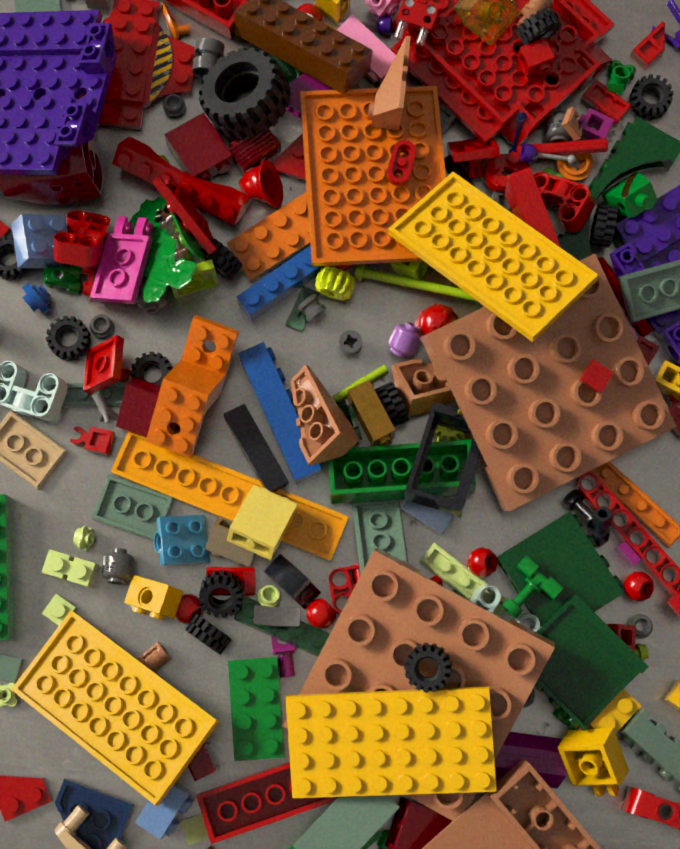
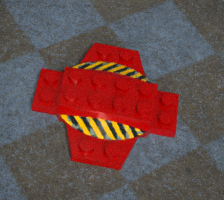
[98,0,196,130]

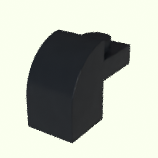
[264,554,321,610]

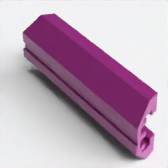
[495,732,567,789]

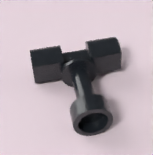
[563,489,613,547]

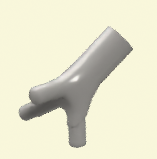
[92,391,118,424]

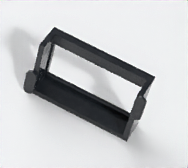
[404,403,481,519]

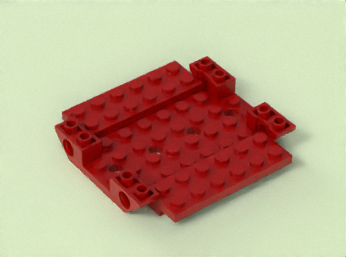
[390,0,615,149]

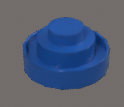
[22,283,51,314]

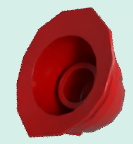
[239,160,283,207]

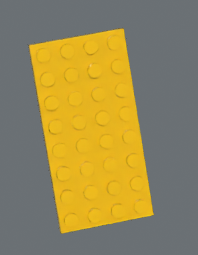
[388,172,598,342]
[11,610,219,806]
[285,686,497,798]

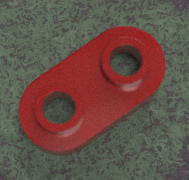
[387,140,416,186]

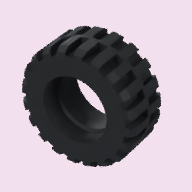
[199,48,291,139]

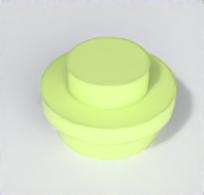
[257,585,281,607]

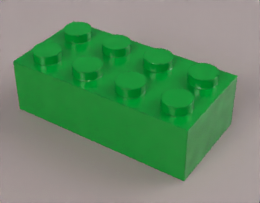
[228,657,285,761]

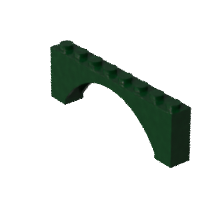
[557,117,680,261]

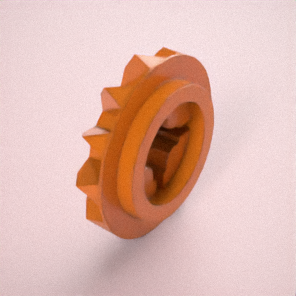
[557,153,593,181]

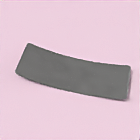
[254,605,300,626]

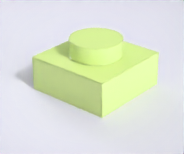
[42,594,77,626]

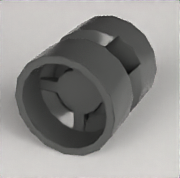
[192,38,225,79]

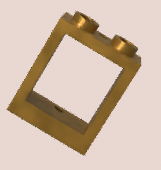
[348,380,396,446]

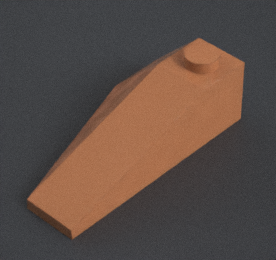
[368,36,411,130]
[392,359,456,417]
[290,365,359,466]

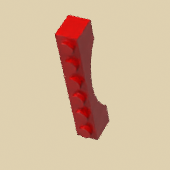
[112,136,251,225]

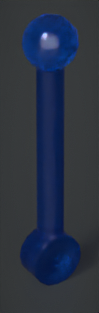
[508,112,527,154]

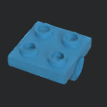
[154,515,209,566]

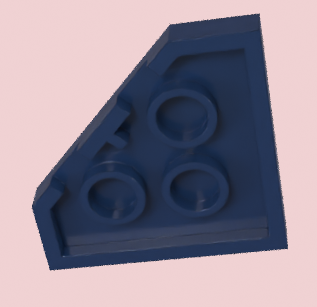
[55,778,134,849]

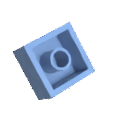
[11,214,68,268]
[135,781,194,840]

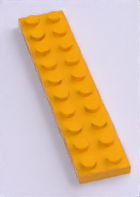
[111,431,349,562]

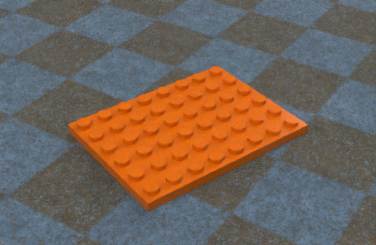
[300,86,446,267]

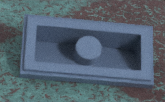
[401,501,454,536]

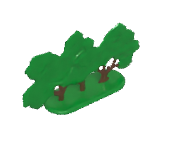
[130,196,204,303]

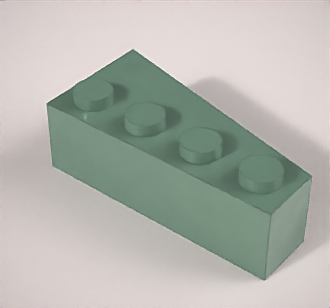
[618,709,680,791]

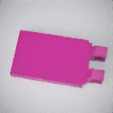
[90,216,154,304]

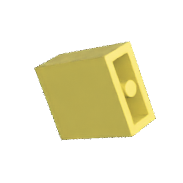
[226,484,297,560]

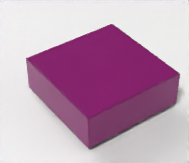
[615,541,641,567]

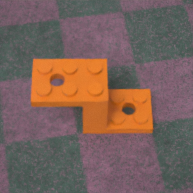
[146,315,240,458]

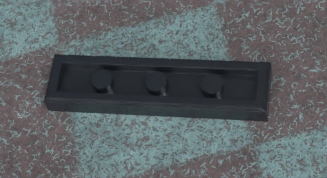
[224,404,289,493]

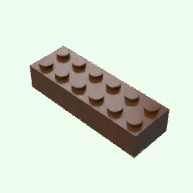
[233,0,373,94]

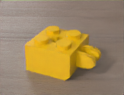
[558,728,629,796]

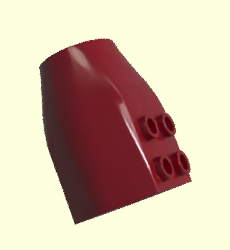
[0,140,103,205]

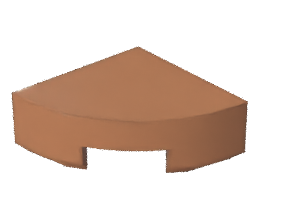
[561,107,582,141]

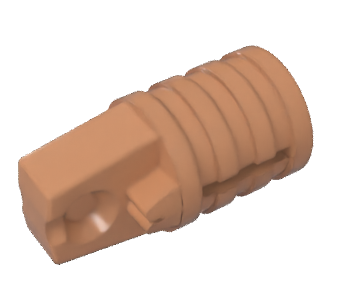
[517,0,554,27]
[137,641,172,672]

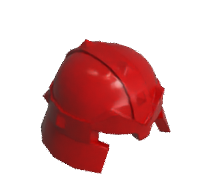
[415,303,459,336]

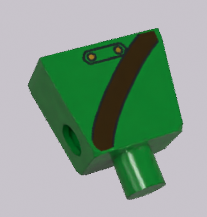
[601,171,658,218]

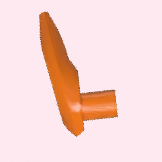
[161,2,190,39]

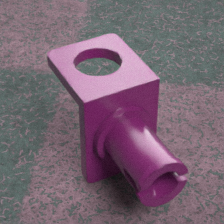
[270,626,297,678]

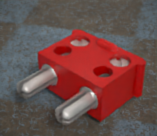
[394,0,442,46]

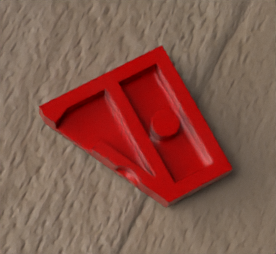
[0,776,53,822]

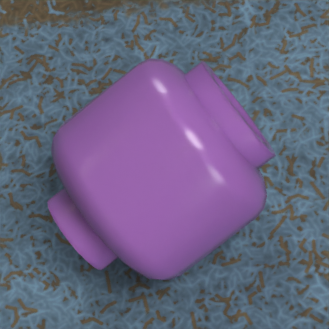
[388,322,422,358]

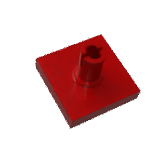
[447,138,500,178]
[83,335,130,395]

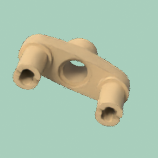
[55,805,127,849]

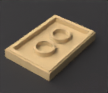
[0,410,68,490]

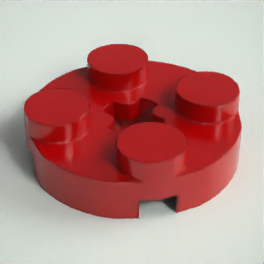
[484,152,529,195]

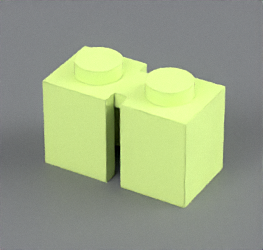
[42,549,100,589]

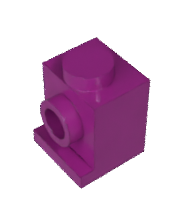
[578,108,614,140]

